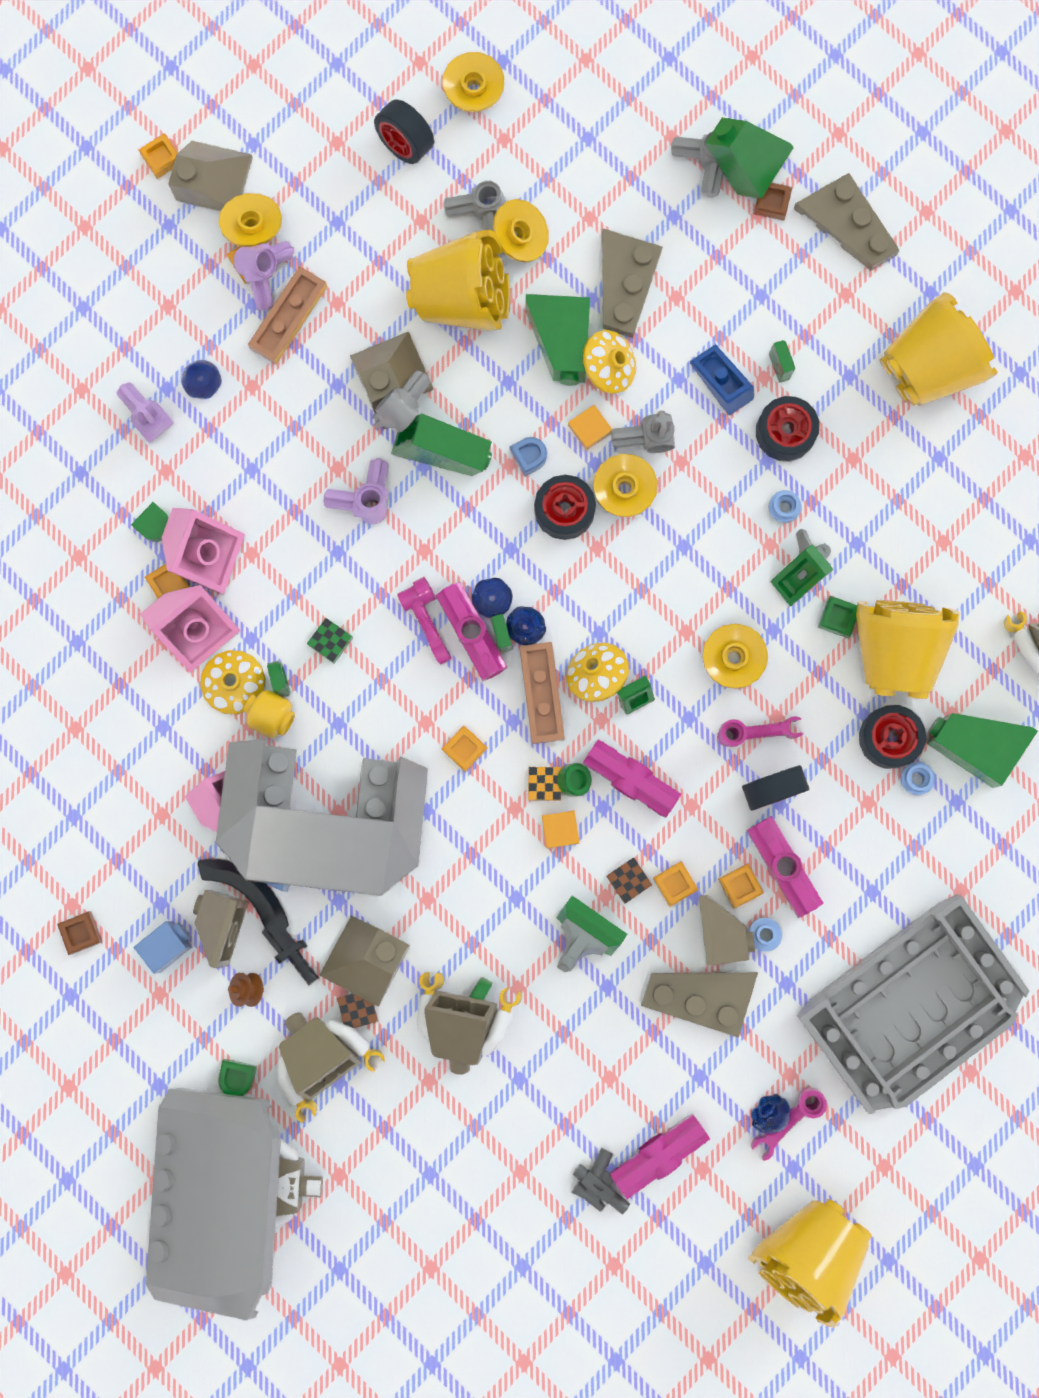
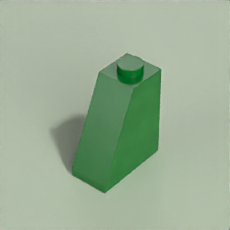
[705,117,794,199]
[525,294,590,386]
[391,413,492,476]
[926,713,1038,788]

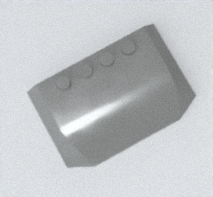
[797,894,1030,1114]
[146,1088,281,1321]

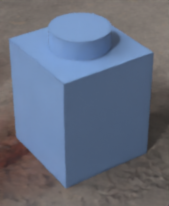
[133,921,192,974]

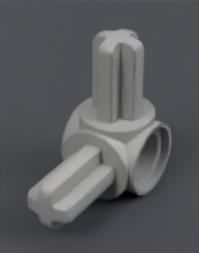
[671,131,723,198]
[444,180,506,231]
[373,370,430,432]
[611,410,675,453]

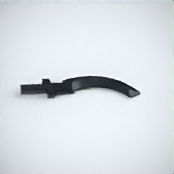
[197,859,319,986]

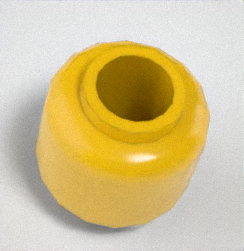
[243,690,296,739]

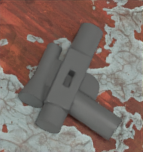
[571,1148,630,1215]

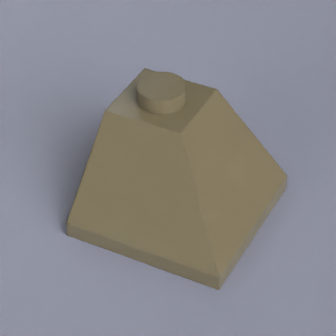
[168,140,253,211]
[350,331,434,413]
[193,890,249,968]
[699,895,755,966]
[319,915,410,1007]

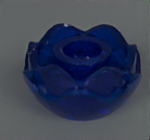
[181,360,222,399]
[471,577,513,618]
[506,606,546,646]
[751,1093,791,1134]

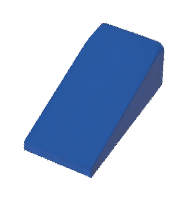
[690,344,754,415]

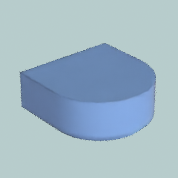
[509,437,547,477]

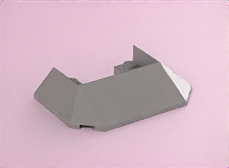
[215,739,428,896]

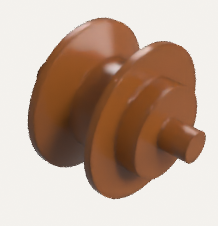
[228,972,264,1007]

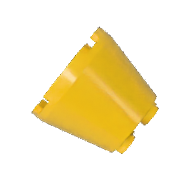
[406,229,510,331]
[879,292,998,406]
[856,600,960,699]
[748,1199,872,1328]

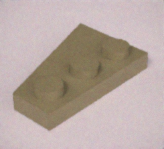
[793,173,900,271]
[602,228,662,338]
[641,972,758,1038]

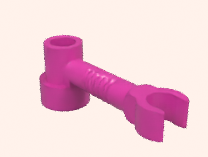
[397,576,452,665]
[717,716,804,747]
[751,1087,827,1161]

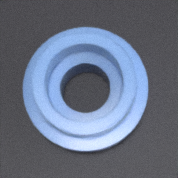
[768,490,802,523]
[901,762,935,795]
[748,918,782,952]

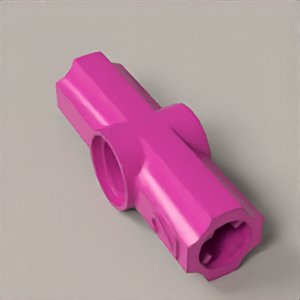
[435,582,508,682]
[583,739,682,818]
[746,816,824,918]
[610,1113,710,1200]

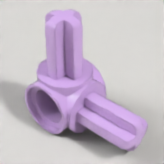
[234,241,295,310]
[116,382,174,443]
[323,458,389,524]

